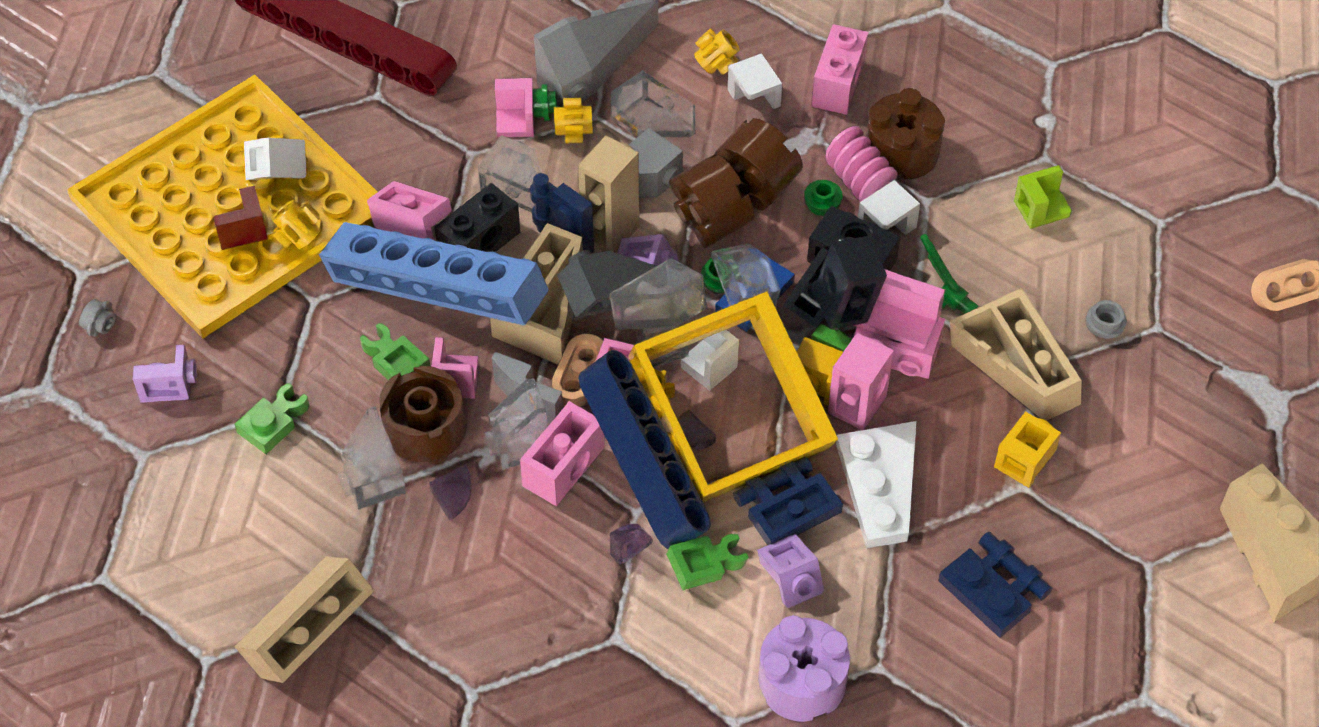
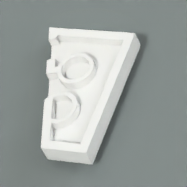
[836,421,917,549]

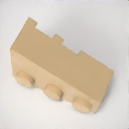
[490,223,583,365]
[950,288,1082,421]
[1220,463,1319,622]

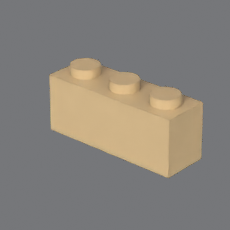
[578,135,639,253]
[234,556,375,683]

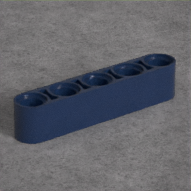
[578,350,711,549]

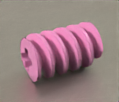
[825,126,900,202]

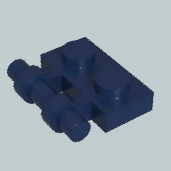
[530,173,594,253]
[733,457,843,545]
[938,531,1052,638]

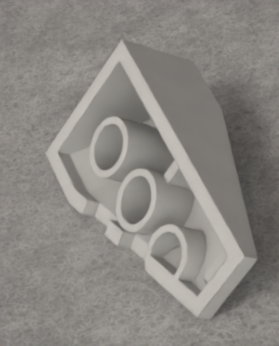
[534,0,658,107]

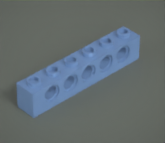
[319,222,549,326]

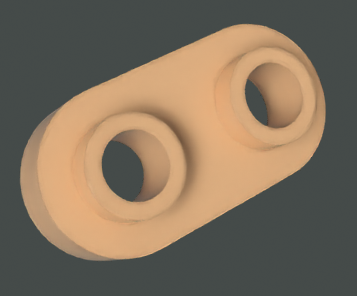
[1251,259,1319,311]
[552,334,603,407]

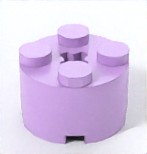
[758,615,850,722]

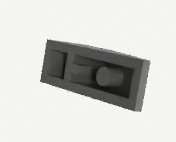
[557,250,688,318]

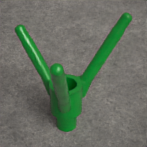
[920,234,979,314]

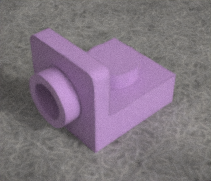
[617,234,679,271]
[133,345,197,403]
[757,534,824,608]

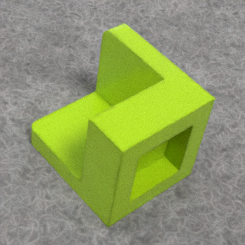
[1014,165,1072,229]

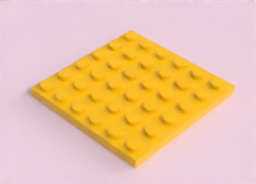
[67,74,378,339]

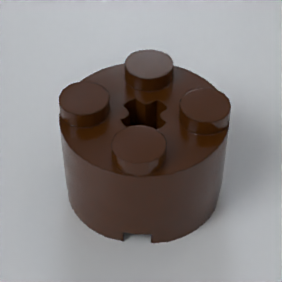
[866,88,945,179]
[714,118,803,211]
[669,155,755,248]
[379,366,466,465]

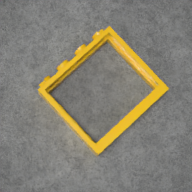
[628,291,838,503]

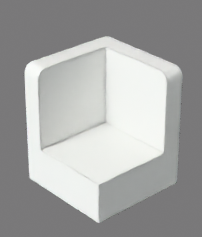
[728,53,782,109]
[244,137,306,180]
[858,180,920,235]
[681,330,739,391]

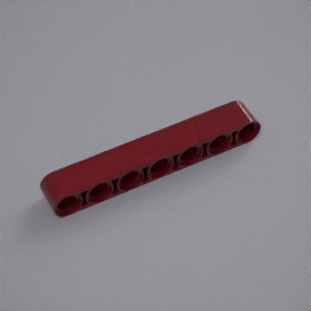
[234,0,457,96]

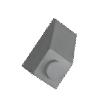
[629,128,683,198]

